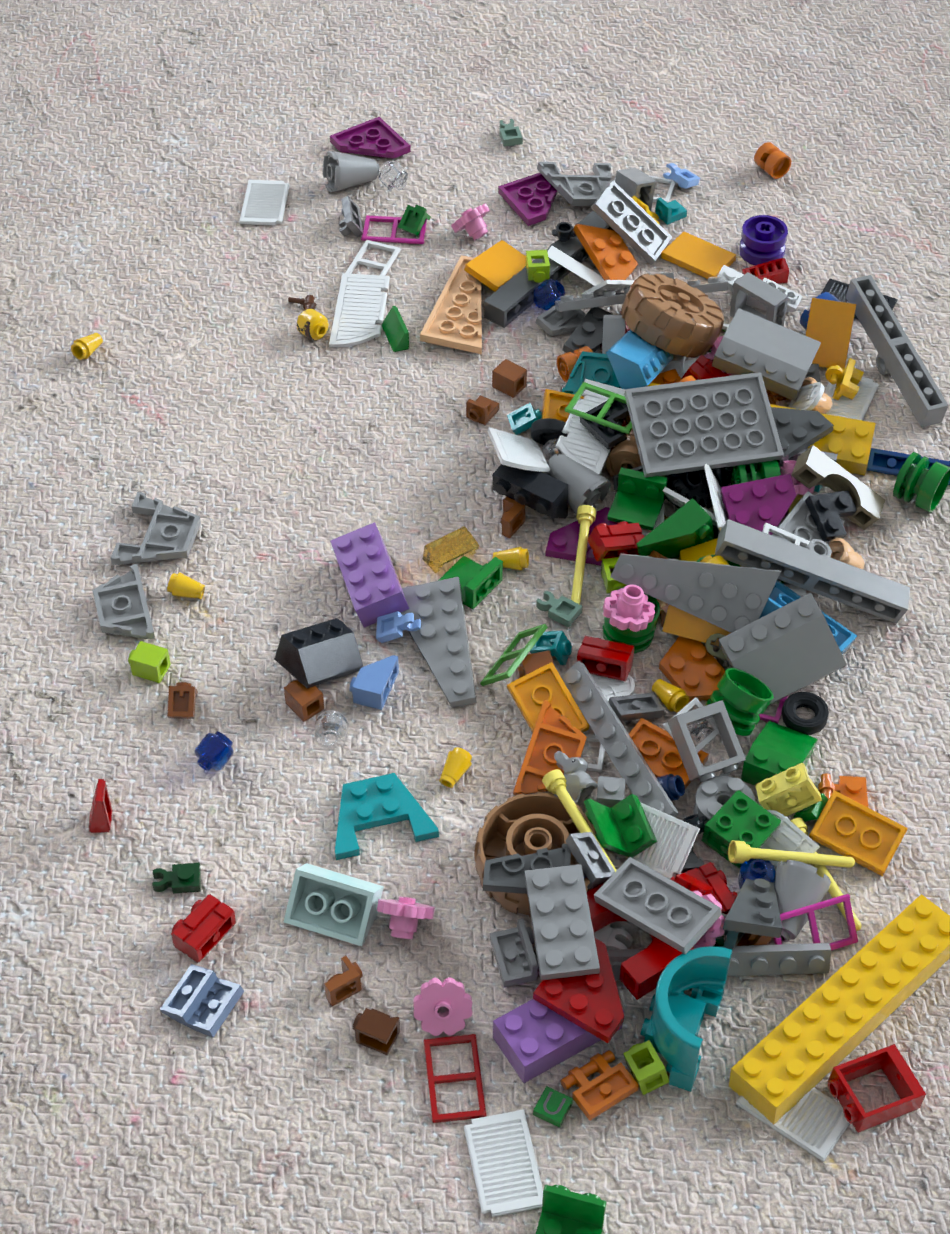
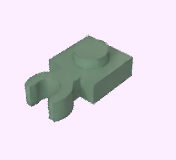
[499,119,523,146]
[536,591,583,628]

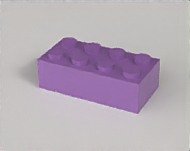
[330,522,409,628]
[493,999,624,1083]

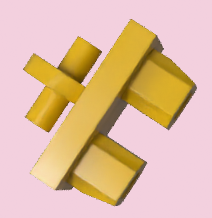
[825,358,864,400]

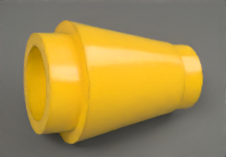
[71,333,103,360]
[493,547,529,571]
[167,572,205,599]
[652,679,689,713]
[439,747,472,788]

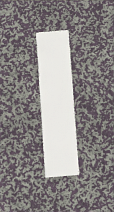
[548,246,604,286]

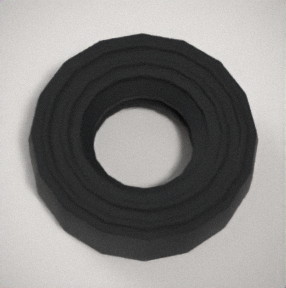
[531,418,568,447]
[782,692,829,735]

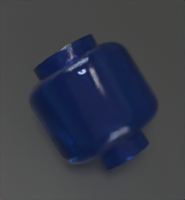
[533,279,566,311]
[194,731,234,772]
[738,859,776,889]

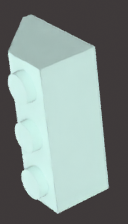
[284,863,384,947]

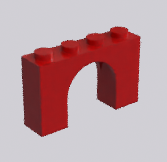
[586,883,694,1000]

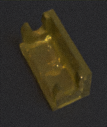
[422,526,479,573]

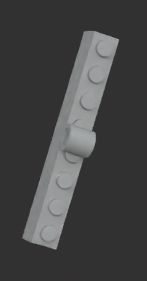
[846,275,949,428]
[715,519,910,623]

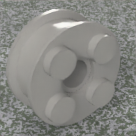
[693,776,755,824]

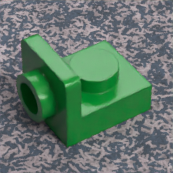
[398,205,431,236]

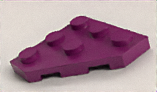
[330,117,411,159]
[498,172,558,226]
[720,474,797,535]
[545,507,618,566]

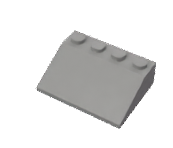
[712,308,821,401]
[719,593,847,705]

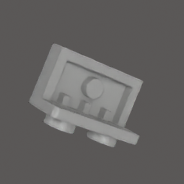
[490,918,539,987]

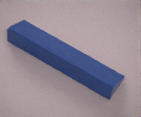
[866,448,950,485]

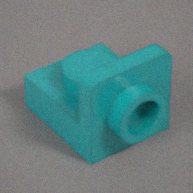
[655,197,687,225]
[507,403,542,435]
[530,631,572,665]

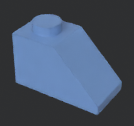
[349,655,399,710]

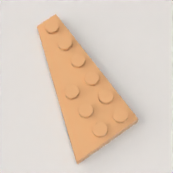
[420,255,482,355]

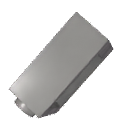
[730,272,788,327]
[667,700,746,782]

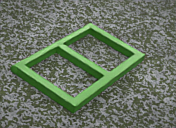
[565,382,633,435]
[480,624,548,686]

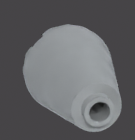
[322,151,380,192]
[547,454,611,514]
[774,860,831,942]

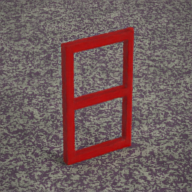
[424,1034,486,1123]

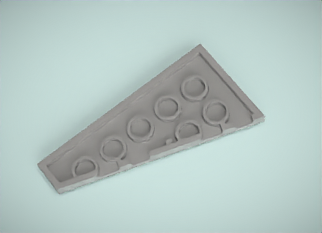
[610,553,781,633]
[401,577,477,708]

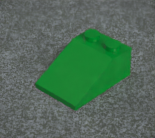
[636,498,714,559]
[741,721,818,786]

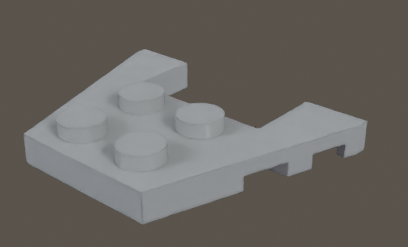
[537,162,611,206]
[110,492,201,565]

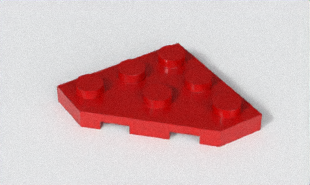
[533,937,624,1044]

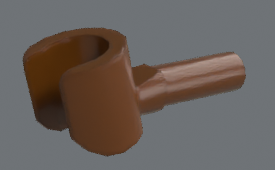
[288,295,317,310]

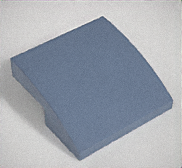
[160,964,244,1037]

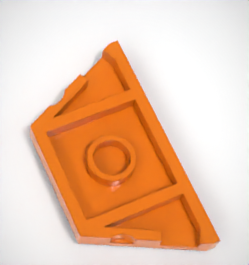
[573,224,638,281]
[659,636,725,702]
[513,700,587,795]

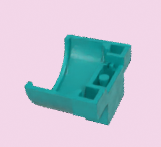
[640,946,732,1092]

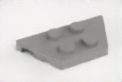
[92,564,155,639]

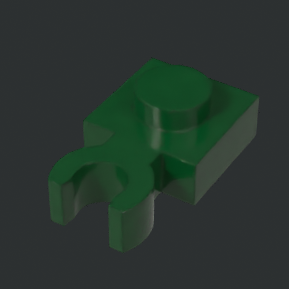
[152,862,201,894]

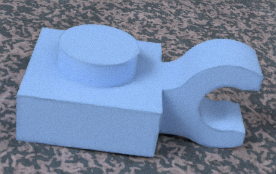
[663,163,700,189]
[376,611,421,643]

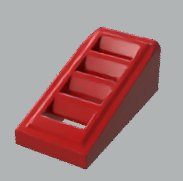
[742,258,789,284]
[89,779,113,833]

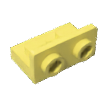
[756,763,822,816]

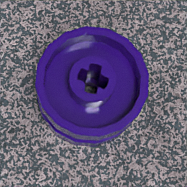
[739,215,788,265]

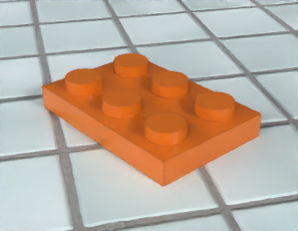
[629,718,709,789]

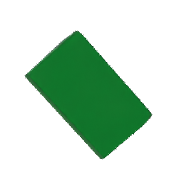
[382,306,409,352]

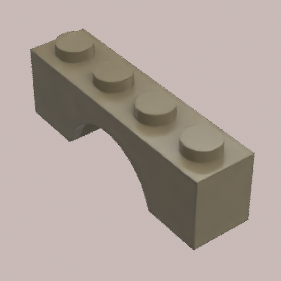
[791,445,885,530]

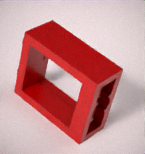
[827,1044,926,1133]

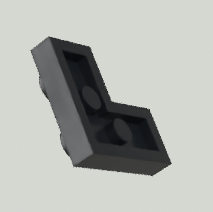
[580,400,630,450]
[805,490,857,542]

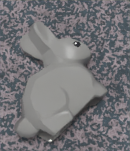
[554,751,598,811]

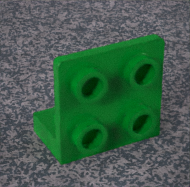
[607,467,667,530]
[438,556,503,609]
[701,790,781,873]
[584,794,657,858]
[536,1185,607,1234]

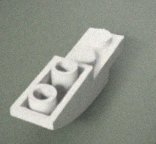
[717,265,803,312]

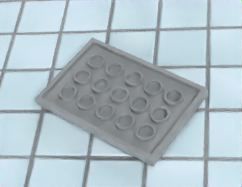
[624,372,784,477]

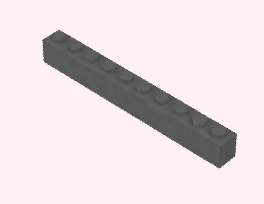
[483,211,615,328]

